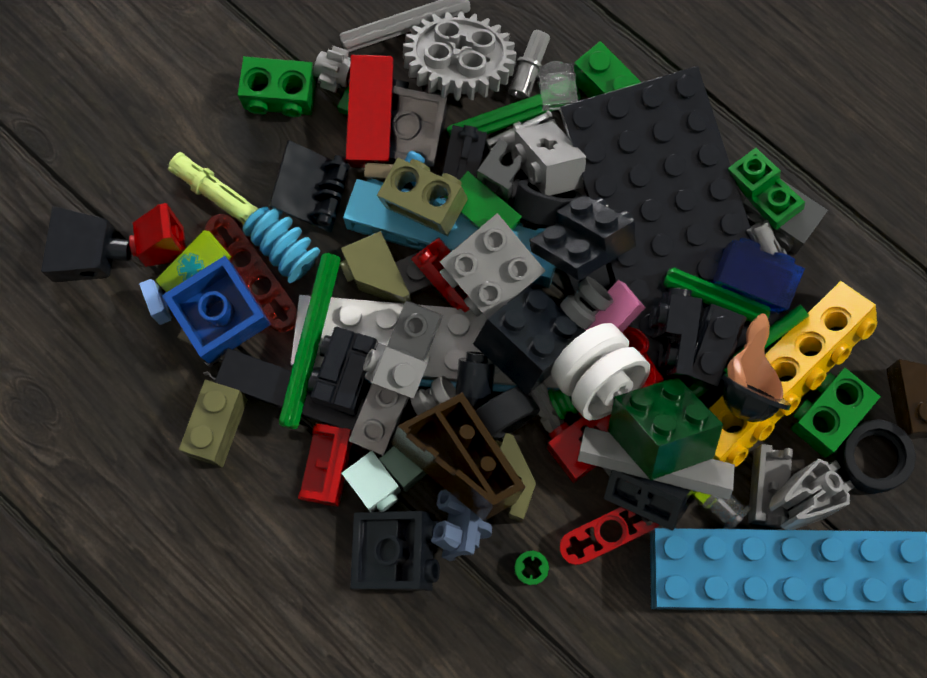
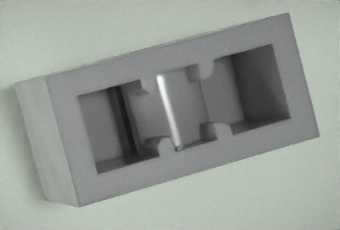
[511,121,586,196]

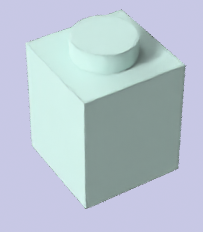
[342,451,401,512]

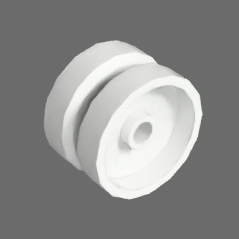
[551,323,650,421]

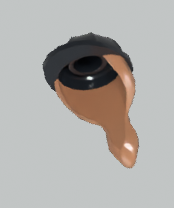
[722,313,791,422]

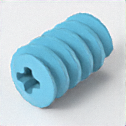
[242,207,321,284]

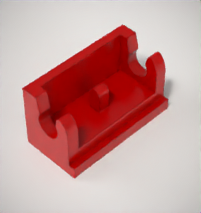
[298,424,353,507]

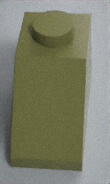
[340,231,411,304]

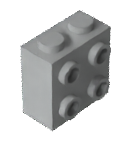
[440,213,545,319]

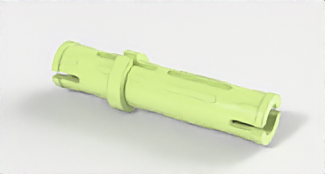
[168,152,259,225]

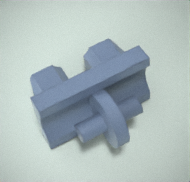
[431,489,493,561]

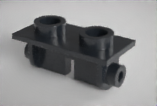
[442,125,487,180]

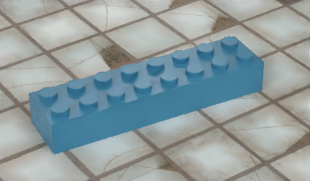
[650,528,927,613]

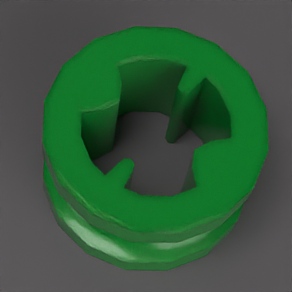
[548,388,579,420]
[514,550,549,585]

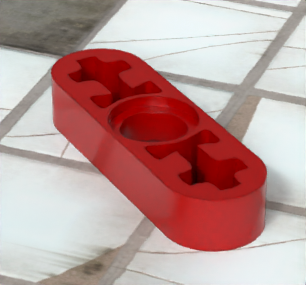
[560,507,659,565]

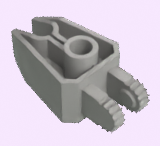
[769,459,854,530]

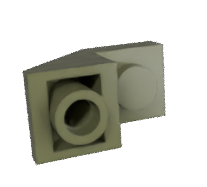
[495,433,536,523]

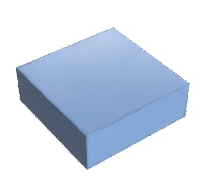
[139,279,172,325]

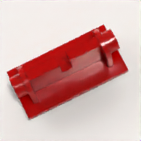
[411,237,470,313]

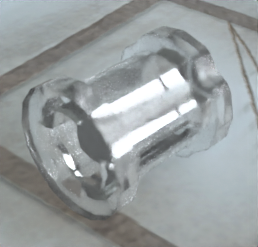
[701,494,752,529]

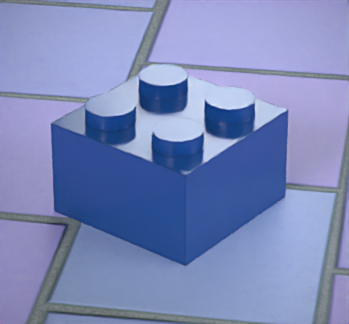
[162,256,271,364]

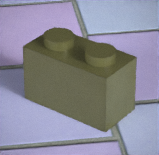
[179,380,248,468]

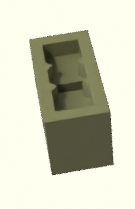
[377,158,468,236]

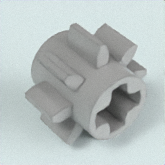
[313,46,350,93]

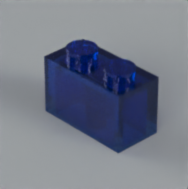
[712,238,805,313]

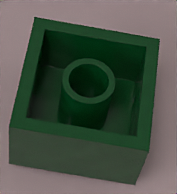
[608,377,723,480]

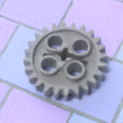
[403,11,516,101]

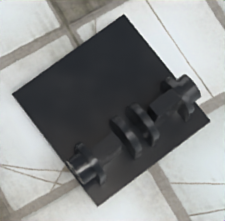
[269,140,350,233]

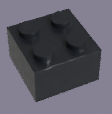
[473,282,586,395]

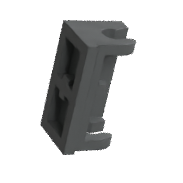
[477,139,521,207]

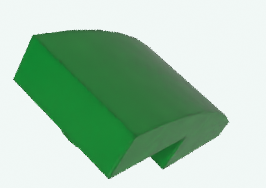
[728,148,805,230]

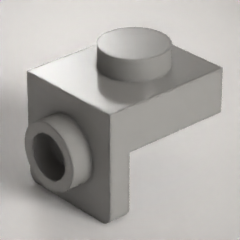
[363,343,428,399]

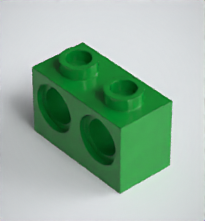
[238,56,317,117]
[790,368,881,458]

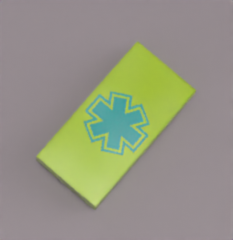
[156,230,231,292]

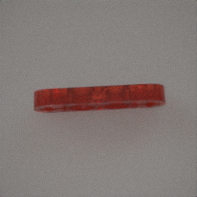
[205,214,297,332]

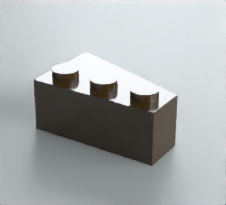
[886,359,927,439]
[391,392,525,521]

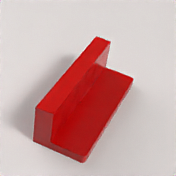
[346,55,394,168]

